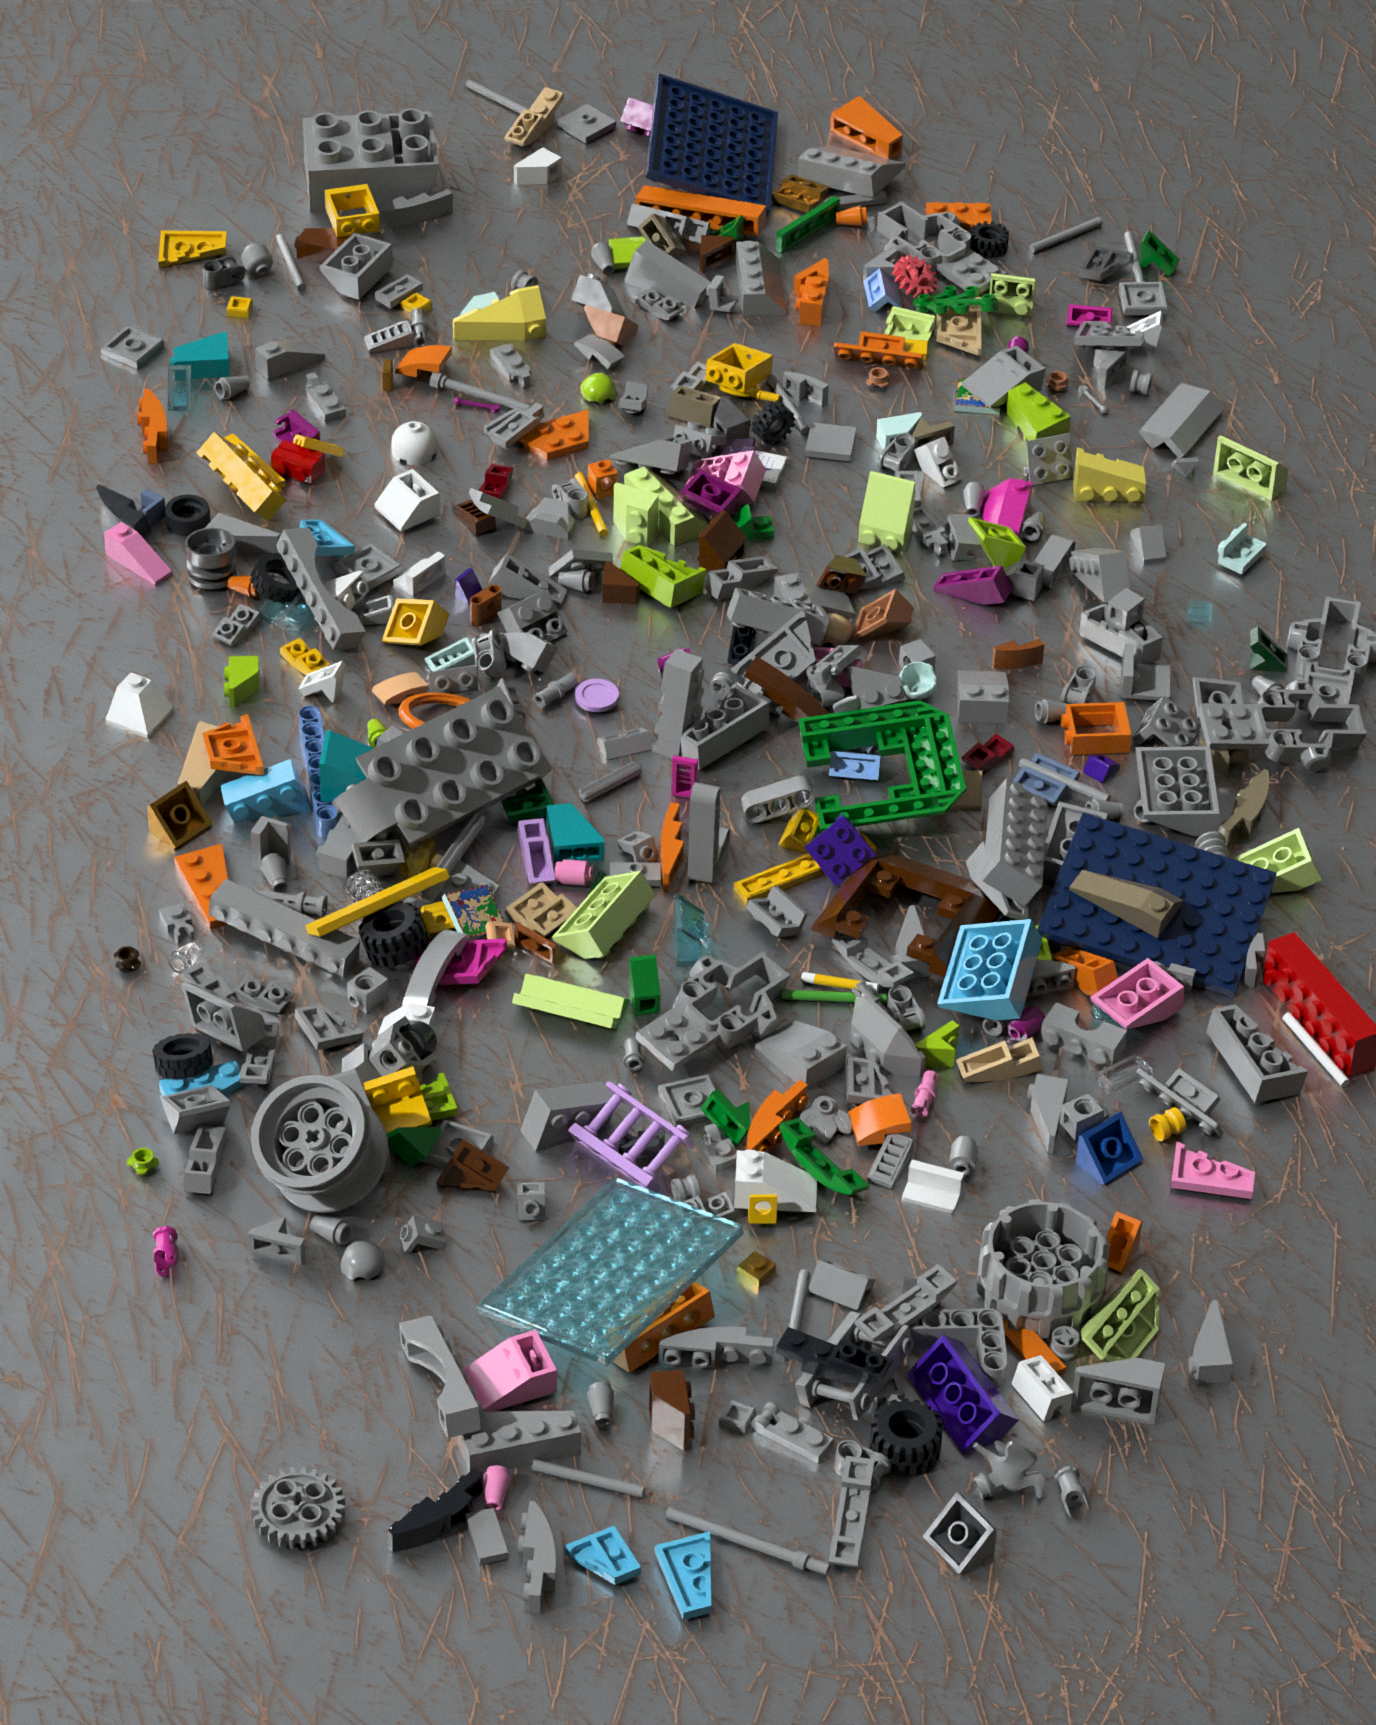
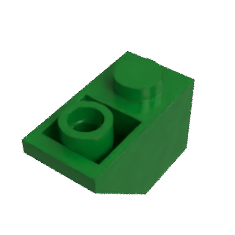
[629,955,660,1016]

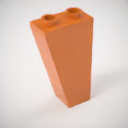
[830,96,903,160]

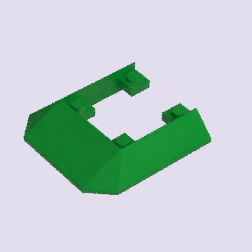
[798,700,966,832]

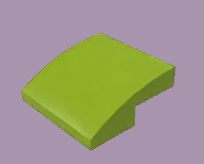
[609,237,646,269]

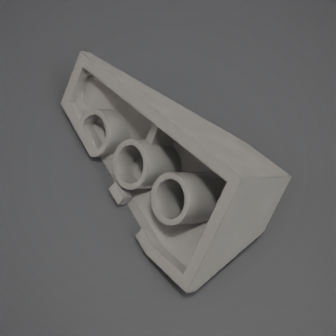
[966,841,1028,920]

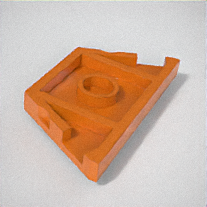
[517,410,589,460]
[202,714,264,775]

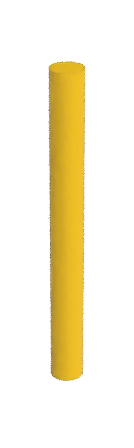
[575,472,608,536]

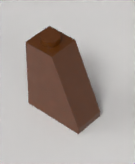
[294,228,362,264]

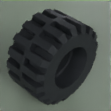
[359,901,429,967]
[870,1398,943,1476]

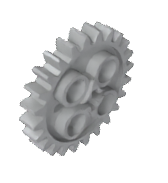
[251,1466,345,1549]

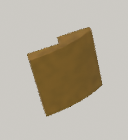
[771,174,830,213]

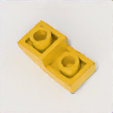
[280,638,330,675]

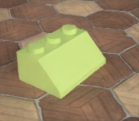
[1213,435,1289,501]

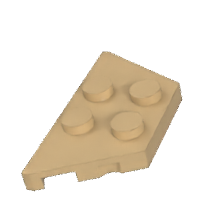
[936,297,981,356]

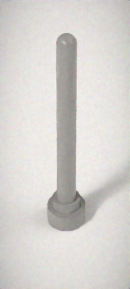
[430,371,531,410]

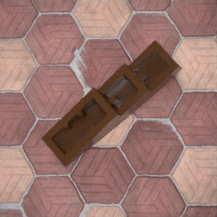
[743,656,830,723]

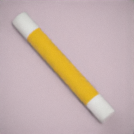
[801,972,879,994]

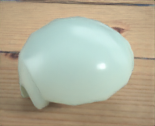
[900,662,937,700]

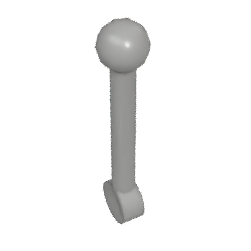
[1079,385,1108,414]

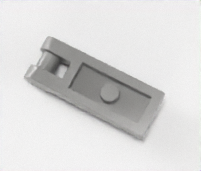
[751,1402,834,1464]

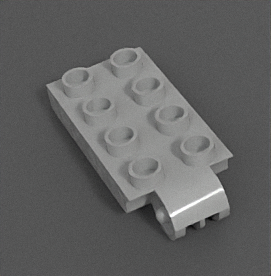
[332,686,552,848]

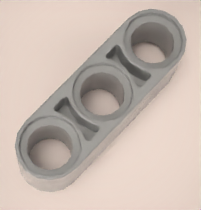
[1034,534,1076,588]
[741,776,814,823]

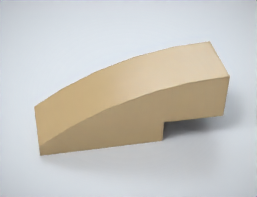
[956,1038,1045,1082]

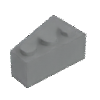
[520,1081,613,1152]

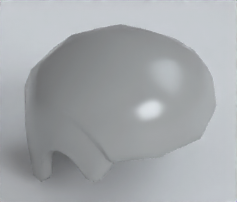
[340,1241,385,1281]

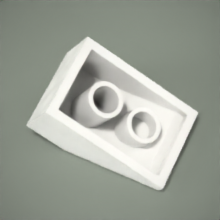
[734,1150,817,1212]

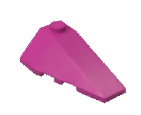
[981,478,1033,538]

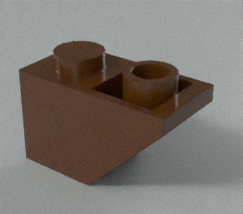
[816,555,867,595]

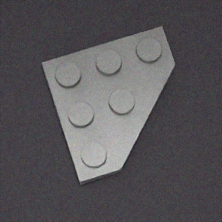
[1074,321,1144,349]

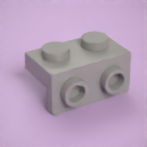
[673,421,727,458]
[746,886,808,937]

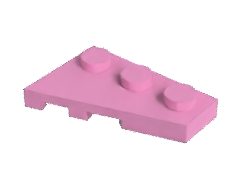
[1171,1142,1255,1199]

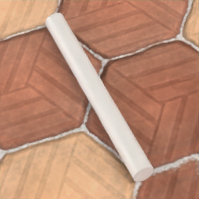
[1282,1012,1350,1088]

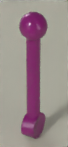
[454,397,500,413]

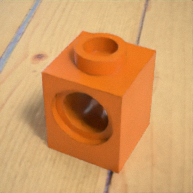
[588,459,618,500]

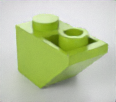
[224,656,259,707]

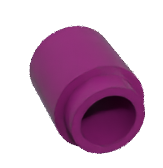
[1007,1006,1045,1042]

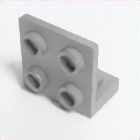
[1121,644,1170,701]
[1132,695,1201,747]

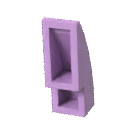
[518,818,555,885]

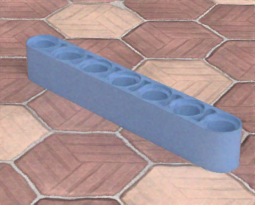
[298,706,338,839]

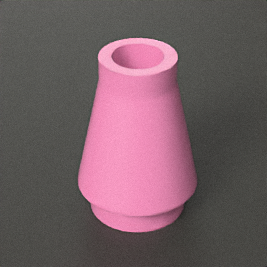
[483,1465,512,1511]

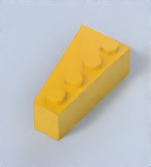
[196,432,286,521]

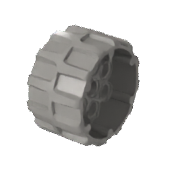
[977,1199,1110,1339]

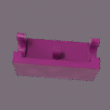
[273,409,320,451]

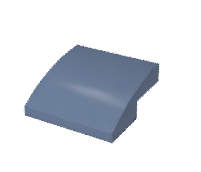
[1013,753,1080,806]

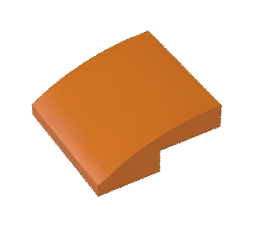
[395,345,452,377]
[848,1093,911,1146]

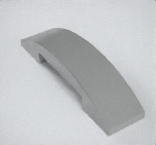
[402,929,469,1007]
[832,933,914,987]
[239,1022,279,1084]
[854,1263,957,1342]
[828,1456,875,1568]

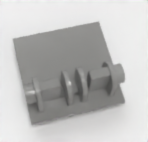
[1024,433,1073,485]

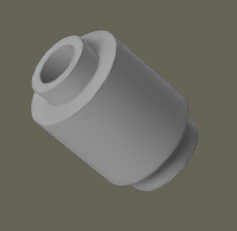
[949,1136,978,1176]

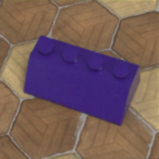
[907,1334,1019,1454]

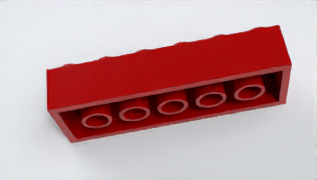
[1262,932,1376,1078]

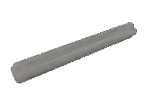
[420,813,485,901]

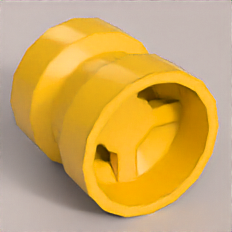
[1149,1107,1186,1141]

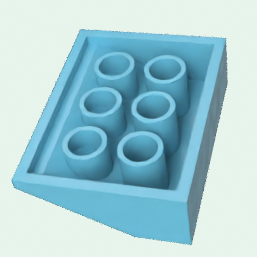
[937,919,1042,1020]

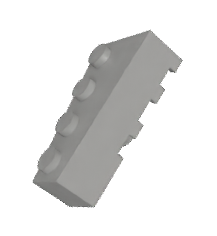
[1069,547,1130,603]
[726,587,830,646]
[652,649,705,759]
[681,684,770,770]
[1206,1005,1308,1103]
[457,1411,581,1474]

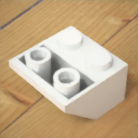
[375,469,440,532]

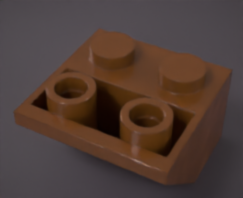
[697,510,746,575]
[649,1370,695,1451]

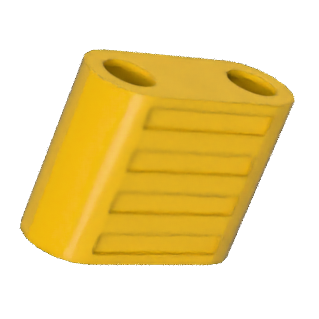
[418,901,457,940]

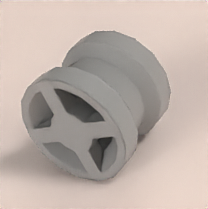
[511,270,538,290]
[1130,370,1153,396]
[671,1175,701,1204]
[1050,1326,1080,1362]

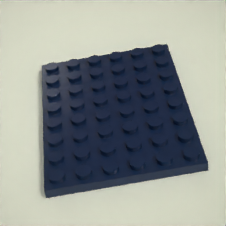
[645,73,778,217]
[1037,813,1277,998]

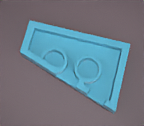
[299,519,355,558]
[159,1060,244,1096]
[655,1531,711,1620]

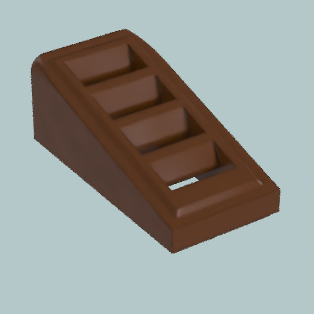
[452,500,496,536]

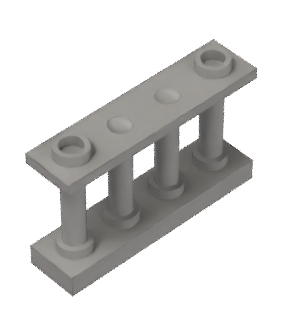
[795,1311,913,1420]

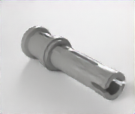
[251,889,328,918]

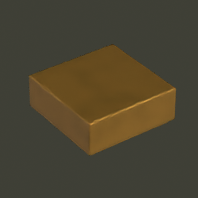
[382,359,393,391]

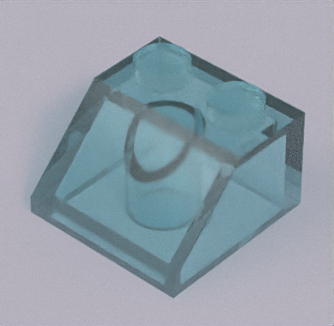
[673,894,712,967]

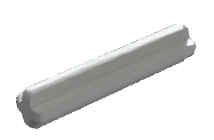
[824,191,887,210]
[579,761,642,802]

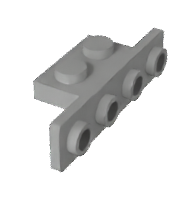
[1136,1068,1224,1137]

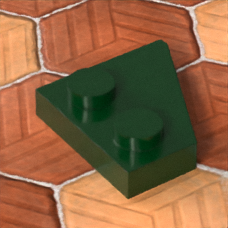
[501,779,555,824]

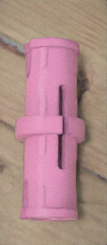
[911,1070,940,1118]

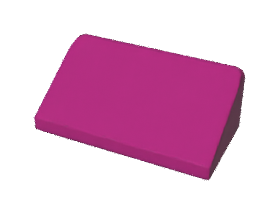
[1067,304,1113,327]

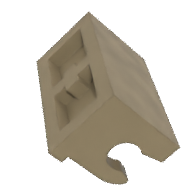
[668,385,721,427]

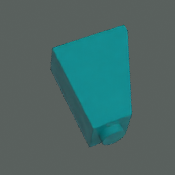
[169,332,230,380]
[547,803,605,865]

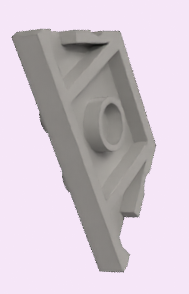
[731,610,816,681]

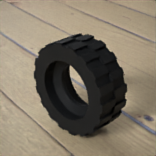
[250,553,301,604]
[152,1033,214,1079]

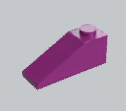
[933,565,1013,605]

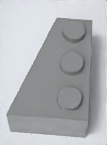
[1079,602,1163,664]

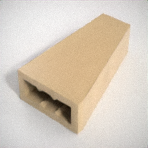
[178,721,230,806]

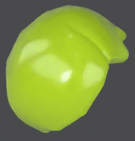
[580,373,617,404]

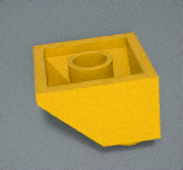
[381,599,449,645]

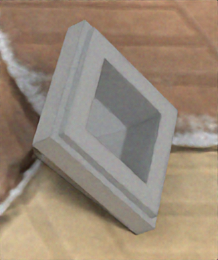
[1172,457,1199,478]

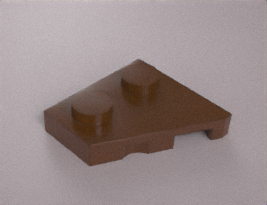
[436,1138,510,1191]

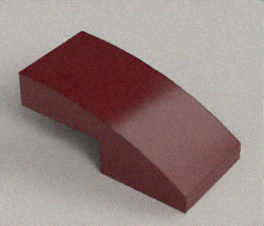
[478,464,514,500]
[961,733,1015,772]

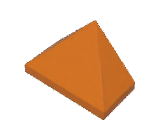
[1106,1211,1143,1272]

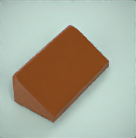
[515,922,565,965]

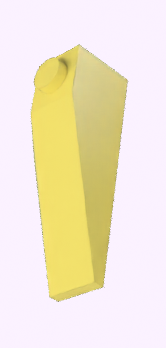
[453,285,546,341]

